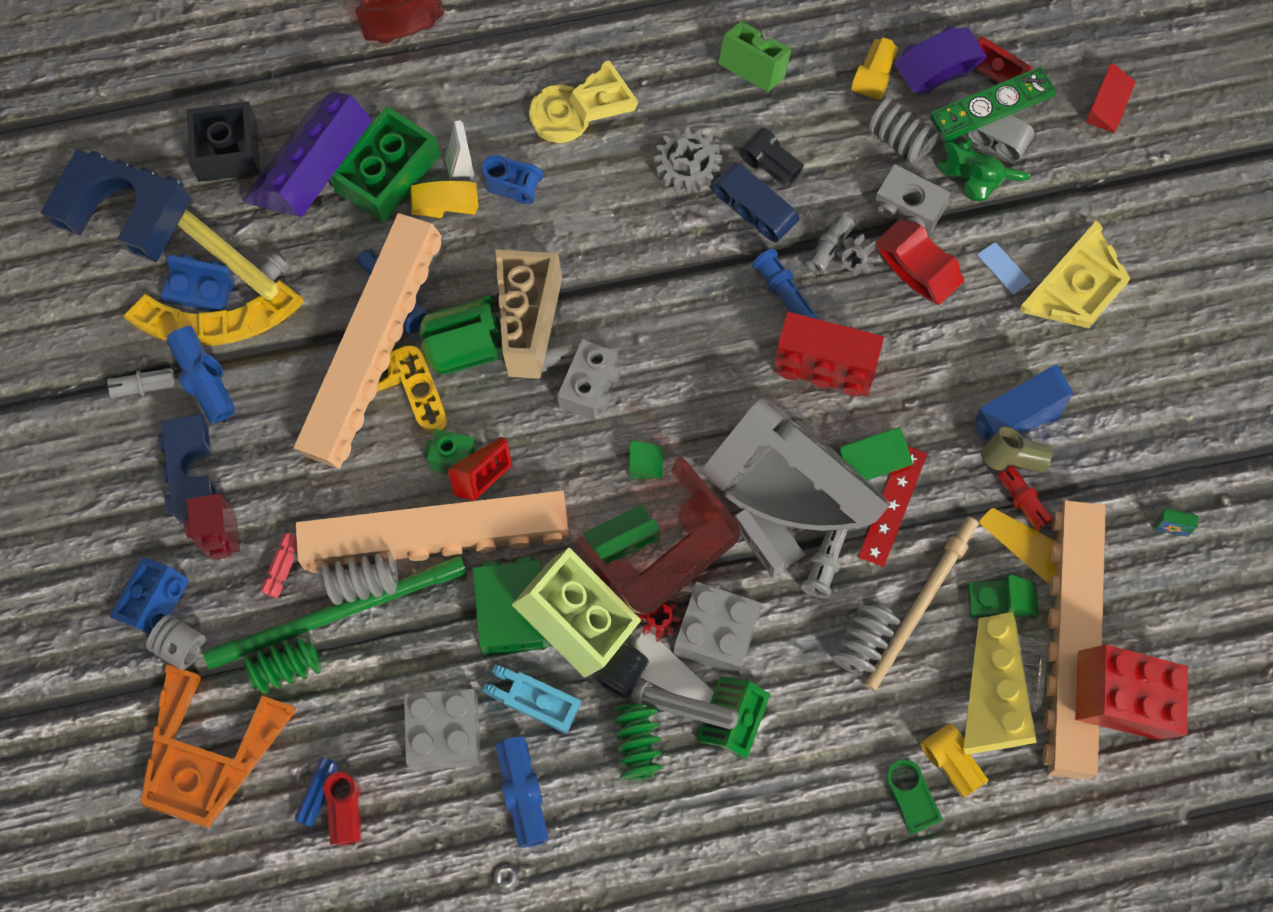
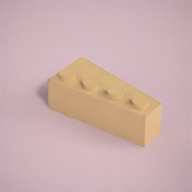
[495,249,562,379]

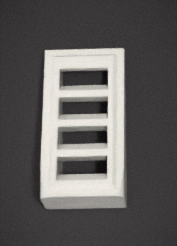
[445,120,474,181]

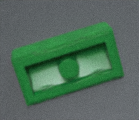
[839,427,913,481]

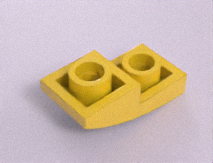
[410,181,479,218]

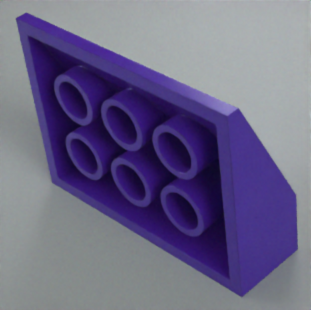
[242,92,373,217]

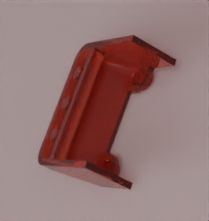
[574,456,741,615]

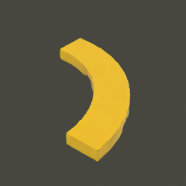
[123,280,305,346]

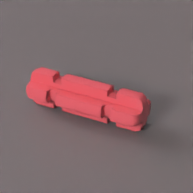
[261,533,297,598]

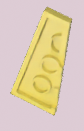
[963,612,1037,755]

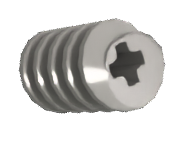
[869,97,939,163]
[322,551,398,605]
[832,598,900,675]

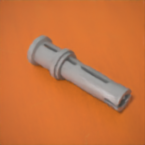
[801,529,848,599]

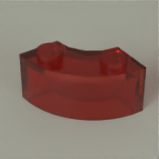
[355,0,445,44]

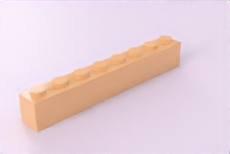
[294,213,442,469]
[296,490,570,573]
[1043,500,1106,780]

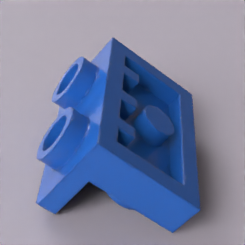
[160,254,235,312]
[109,557,189,636]

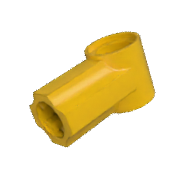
[851,37,899,101]
[921,723,989,799]

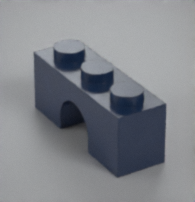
[158,414,217,524]

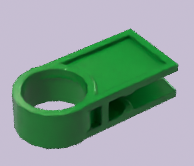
[885,759,943,835]

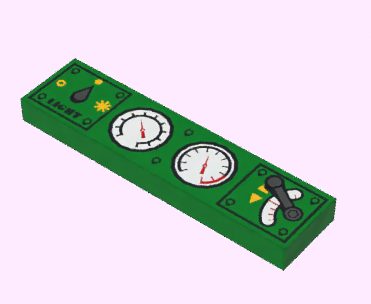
[930,66,1057,143]

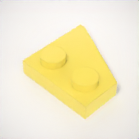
[569,61,638,122]

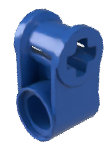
[482,155,544,204]

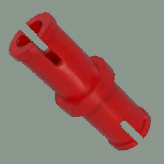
[996,465,1054,531]

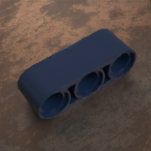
[711,162,799,243]

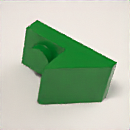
[967,575,1039,618]

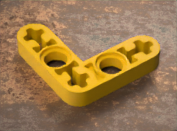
[377,346,447,434]

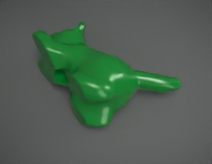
[938,138,1031,201]

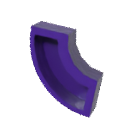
[894,26,987,94]

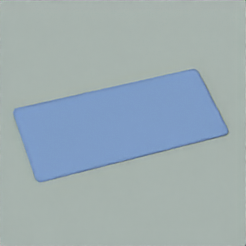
[978,242,1031,294]

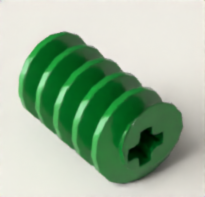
[244,634,322,695]
[614,704,664,781]

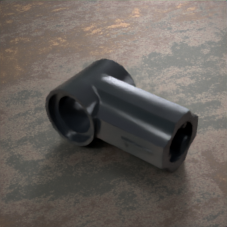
[739,127,804,187]

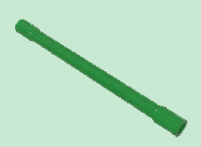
[203,555,467,670]

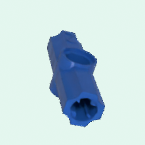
[166,326,236,423]
[495,737,549,848]

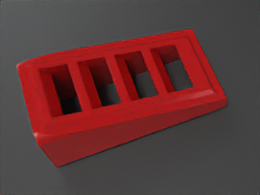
[448,437,513,501]

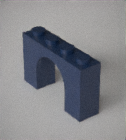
[40,149,192,262]

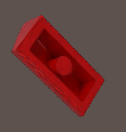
[974,36,1034,84]
[1086,63,1136,133]

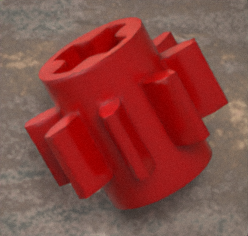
[638,597,681,642]

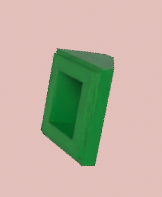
[629,441,663,479]

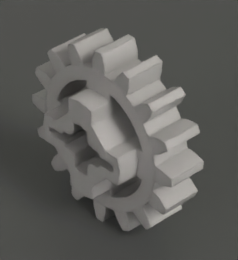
[654,127,722,194]

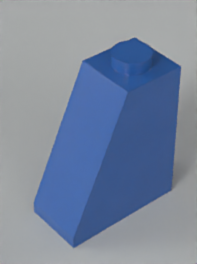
[975,364,1074,442]

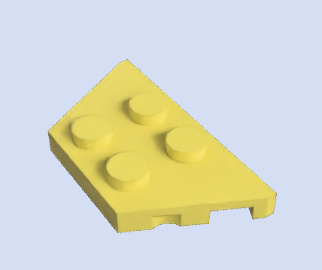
[1020,221,1130,328]

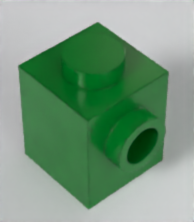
[424,429,478,474]

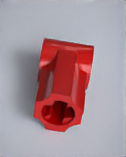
[323,772,362,845]

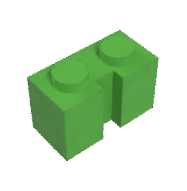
[718,21,792,92]

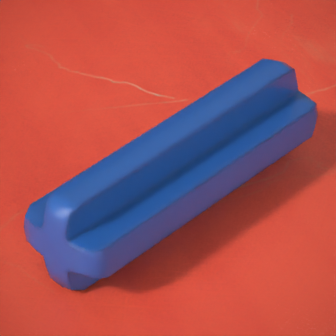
[295,757,338,827]

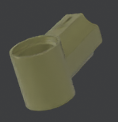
[981,426,1053,473]

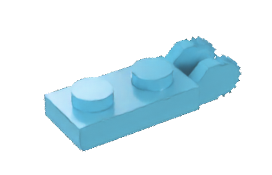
[481,665,582,734]

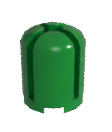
[419,295,504,375]

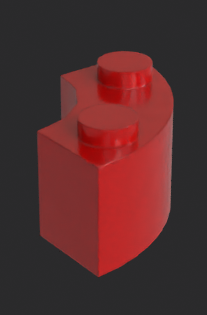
[875,219,965,305]

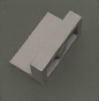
[734,509,806,579]

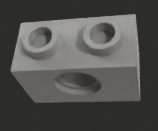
[874,164,951,236]

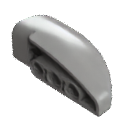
[701,399,891,531]

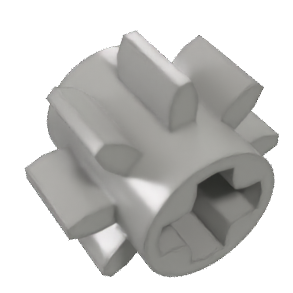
[837,234,880,276]

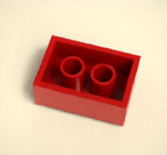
[774,312,884,397]
[1075,644,1188,740]

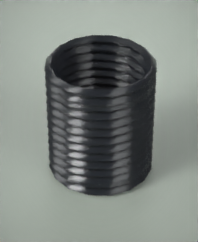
[596,643,650,699]

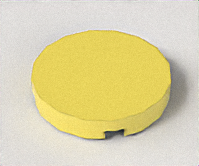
[529,84,589,143]

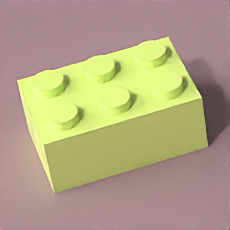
[512,548,641,678]

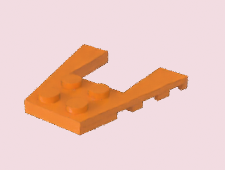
[140,664,296,829]

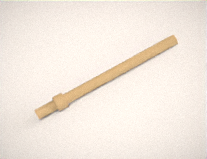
[864,517,979,691]

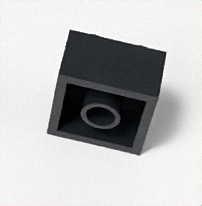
[187,102,260,182]

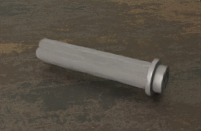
[632,681,739,729]

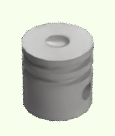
[146,615,206,671]

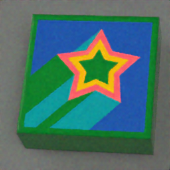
[1155,508,1199,537]

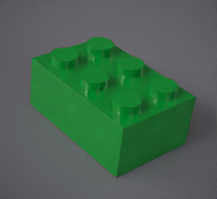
[330,106,440,223]

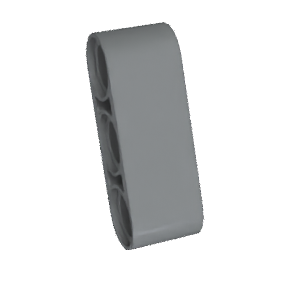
[948,92,1034,162]

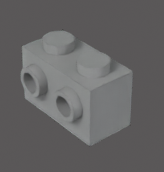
[557,340,622,421]

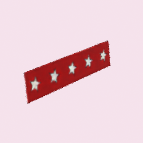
[858,446,928,568]

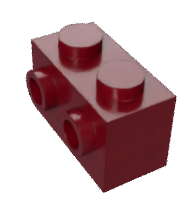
[184,493,240,559]

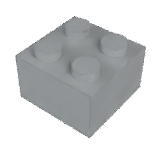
[674,582,762,676]
[404,689,481,771]

